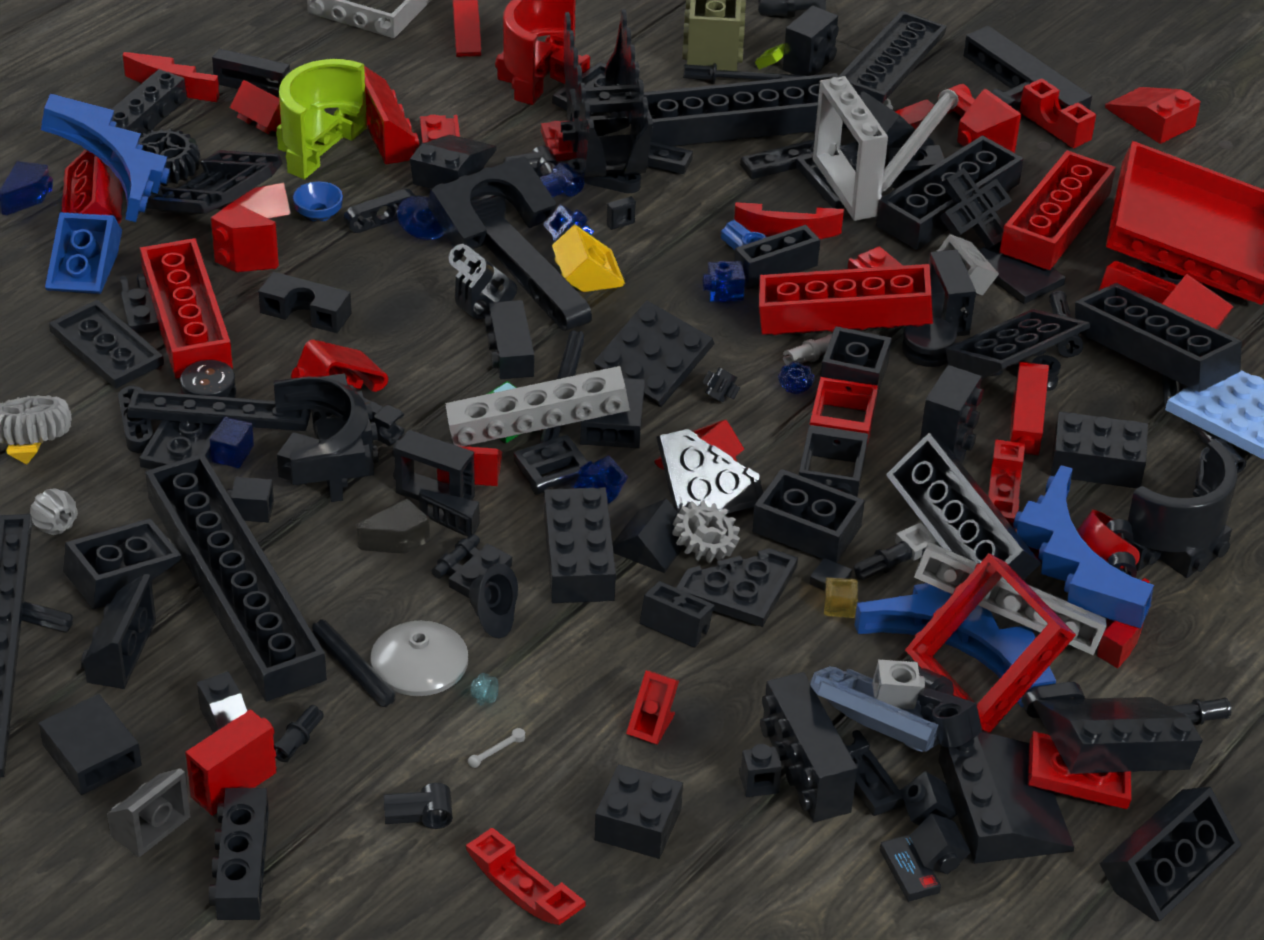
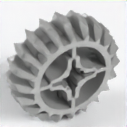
[0,395,72,445]

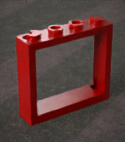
[905,553,1076,733]

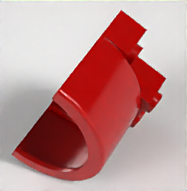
[495,0,576,105]

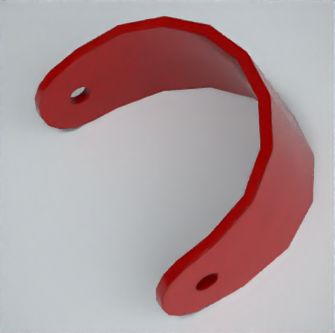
[1077,509,1140,568]

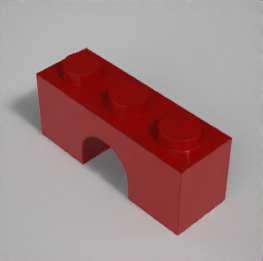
[1020,78,1096,149]

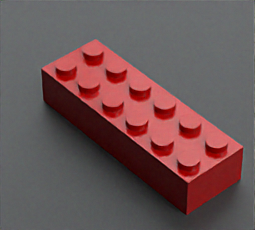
[999,150,1116,270]
[140,238,233,379]
[759,264,933,335]

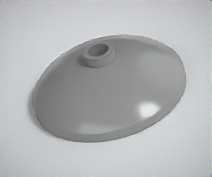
[371,620,468,696]

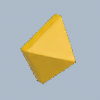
[6,442,41,465]

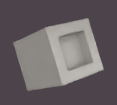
[872,659,925,709]

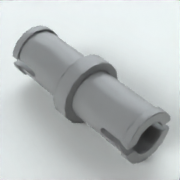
[783,334,832,368]

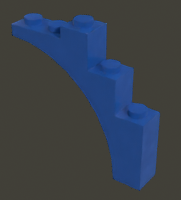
[41,94,170,222]
[1013,465,1154,628]
[854,583,1056,707]

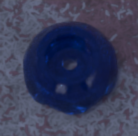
[778,362,815,394]

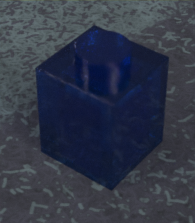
[210,417,254,468]

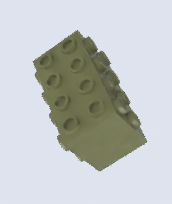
[682,0,746,71]

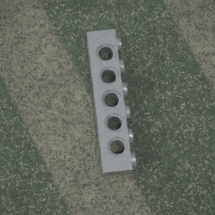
[445,366,630,446]
[914,542,1107,655]

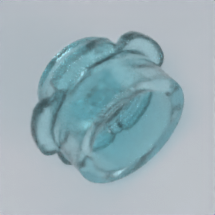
[471,673,499,705]

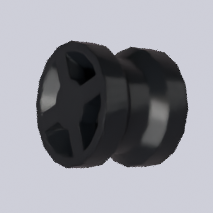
[1032,355,1061,391]

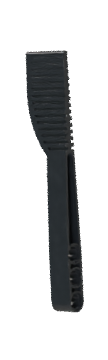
[471,167,592,331]

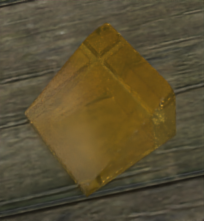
[824,578,858,618]

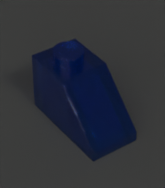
[0,161,53,215]

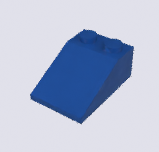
[45,212,122,294]

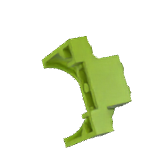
[276,59,367,180]

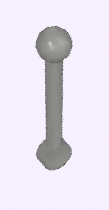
[468,728,525,768]

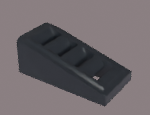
[419,489,480,537]

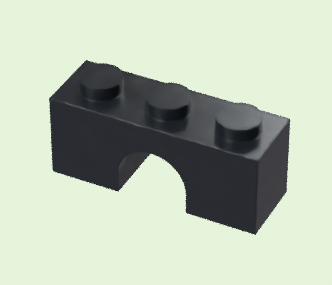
[258,271,352,334]

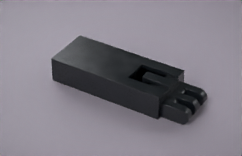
[212,48,291,98]

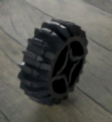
[139,128,201,185]

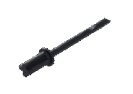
[683,63,804,83]

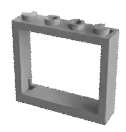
[307,0,431,38]
[813,76,888,221]

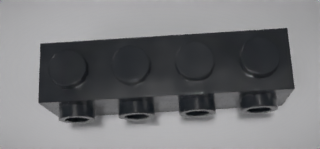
[111,69,187,136]

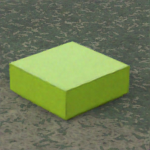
[755,44,785,70]

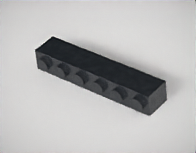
[963,26,1092,110]

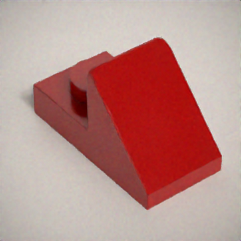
[626,670,679,744]

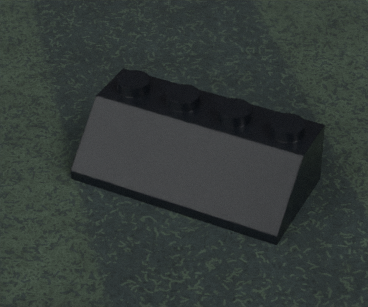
[1099,787,1241,921]

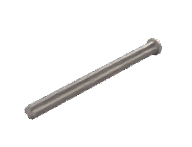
[882,89,959,192]

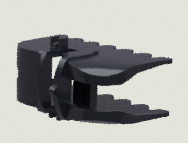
[561,9,653,177]

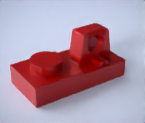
[541,121,577,161]

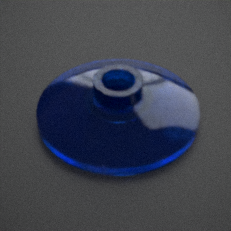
[397,196,446,240]

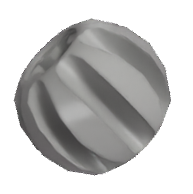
[30,488,78,535]

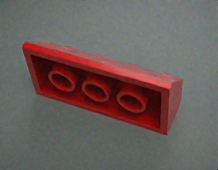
[364,66,419,165]
[62,149,123,224]

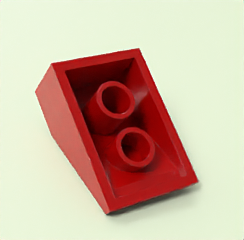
[1105,87,1201,144]

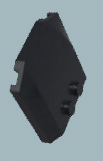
[146,150,283,215]

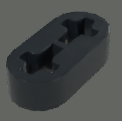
[1021,682,1086,718]

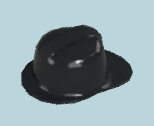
[469,563,518,639]

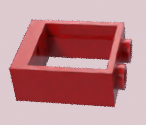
[810,377,878,452]

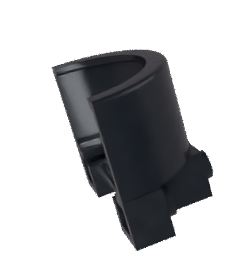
[1128,439,1238,578]

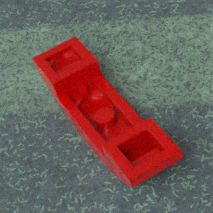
[734,202,844,239]
[988,439,1025,523]
[466,828,586,925]

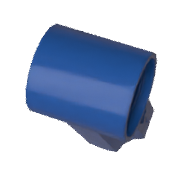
[721,220,766,250]

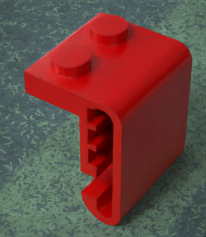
[291,340,388,392]

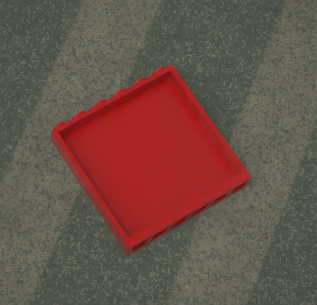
[1106,141,1264,305]

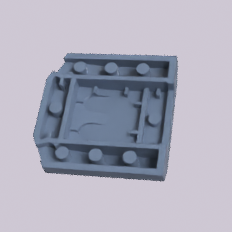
[810,666,939,752]

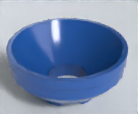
[293,181,343,221]

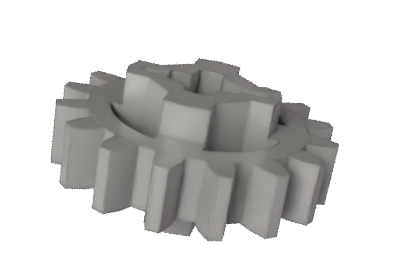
[672,500,740,563]

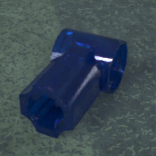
[540,162,585,197]

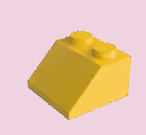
[552,224,625,292]

